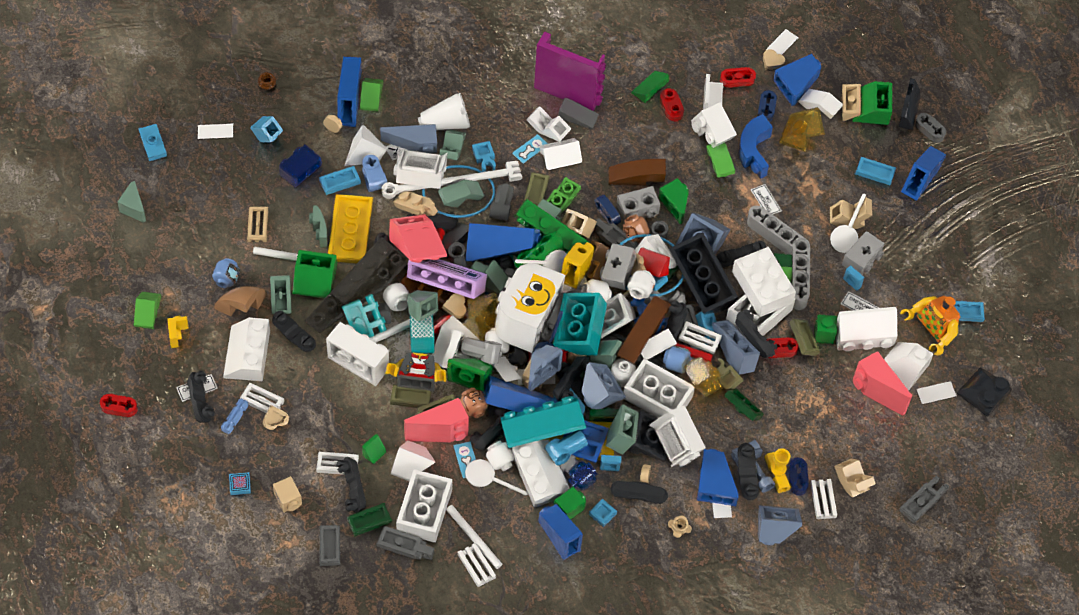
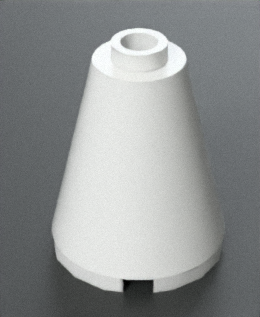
[418,93,470,130]

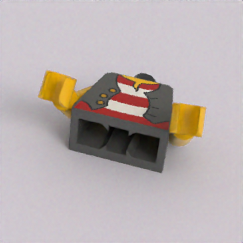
[385,352,446,392]

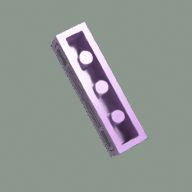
[407,259,487,299]

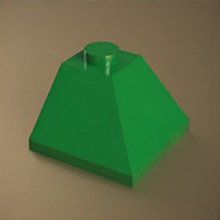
[447,359,493,393]

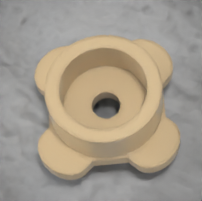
[668,516,692,538]

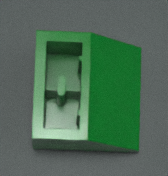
[852,81,892,125]
[292,250,337,299]

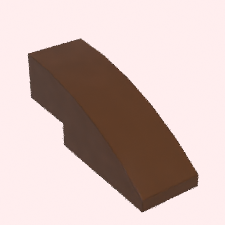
[609,159,666,186]

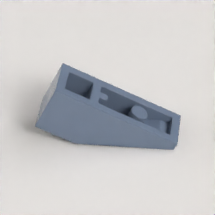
[380,124,437,154]
[712,320,760,374]

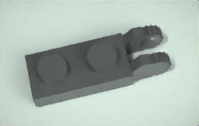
[899,475,950,523]

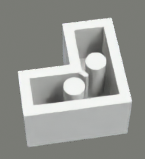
[691,102,737,148]

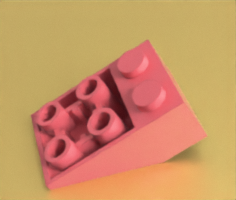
[389,214,447,263]

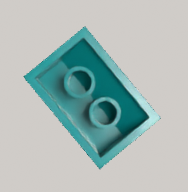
[553,293,607,355]

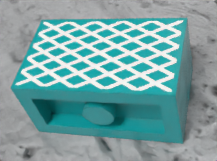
[410,314,435,354]

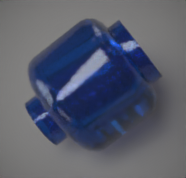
[567,461,598,491]

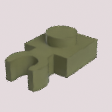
[710,358,744,391]

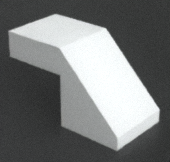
[798,89,843,119]
[527,106,571,142]

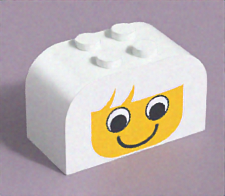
[495,264,566,353]

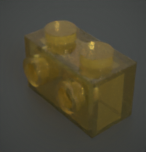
[684,357,723,397]

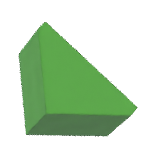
[360,78,383,111]
[134,292,161,329]

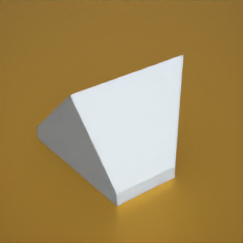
[344,125,387,166]
[391,440,435,481]

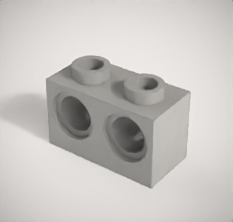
[616,186,660,223]

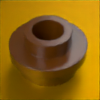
[258,72,276,90]

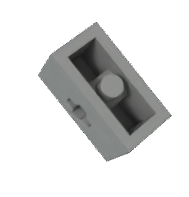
[842,231,885,275]
[600,243,637,290]

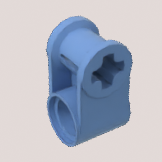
[362,155,387,192]

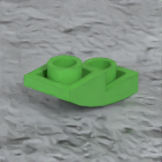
[707,143,735,178]
[547,177,581,213]

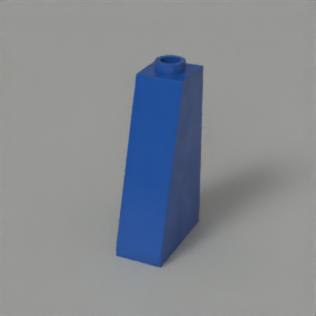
[337,57,362,127]
[466,223,542,262]
[483,375,559,412]

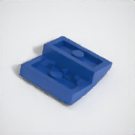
[563,420,609,463]

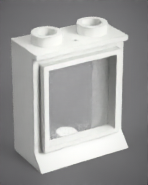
[393,148,447,189]
[649,405,706,467]

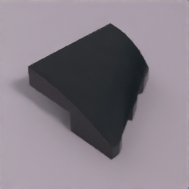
[899,78,920,130]

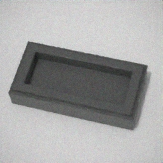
[320,525,340,566]

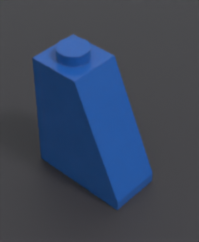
[773,54,821,106]
[901,146,946,201]
[697,449,739,507]
[538,504,583,560]

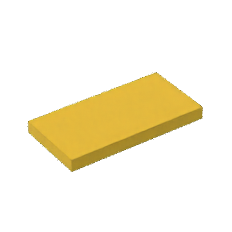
[328,194,373,264]

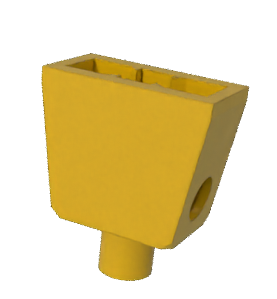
[561,242,594,289]

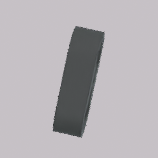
[915,113,946,143]

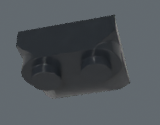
[956,367,1012,417]
[629,410,674,462]

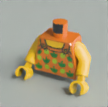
[900,296,960,356]

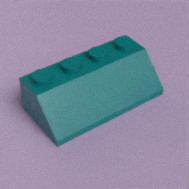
[500,396,586,448]

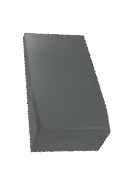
[559,98,599,129]

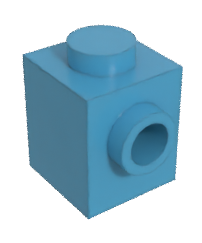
[250,116,283,143]

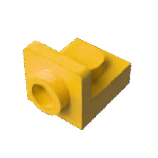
[167,316,188,348]

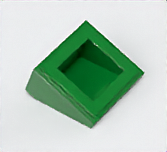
[362,434,386,464]

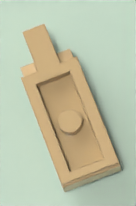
[393,191,438,216]

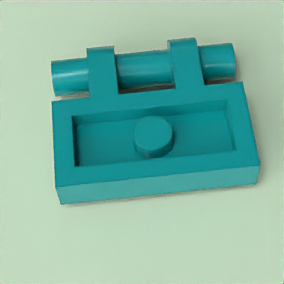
[342,294,387,338]

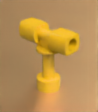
[764,448,791,493]

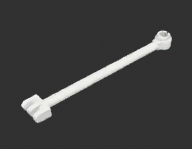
[382,161,522,199]

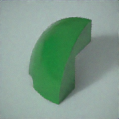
[514,231,564,268]

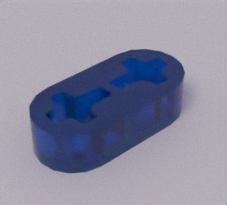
[788,457,809,496]

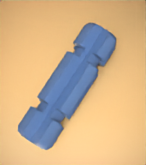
[221,398,249,434]

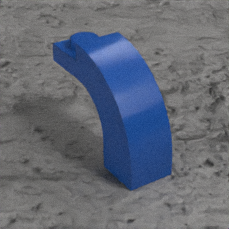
[738,114,773,179]

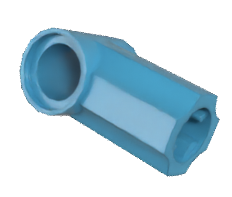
[545,430,588,465]

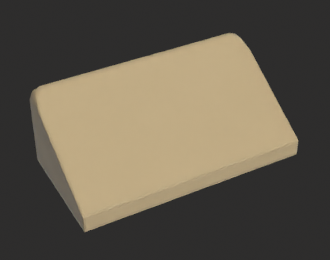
[842,84,861,121]

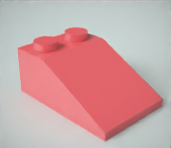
[853,351,912,416]
[404,398,469,443]

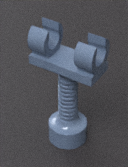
[731,440,775,493]

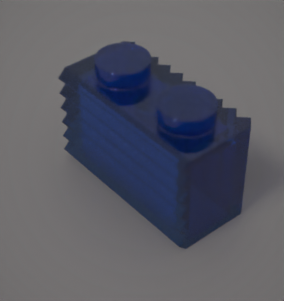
[279,144,322,188]

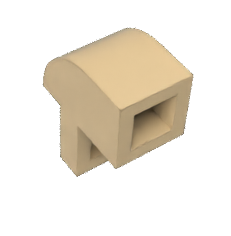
[830,197,872,229]
[561,208,597,238]
[834,459,876,497]

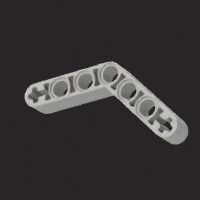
[747,205,810,310]

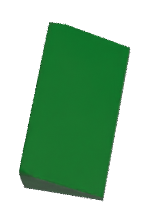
[631,71,669,103]

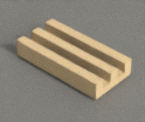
[247,207,268,242]

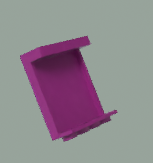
[534,31,606,111]

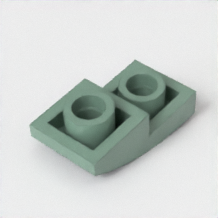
[309,205,328,248]

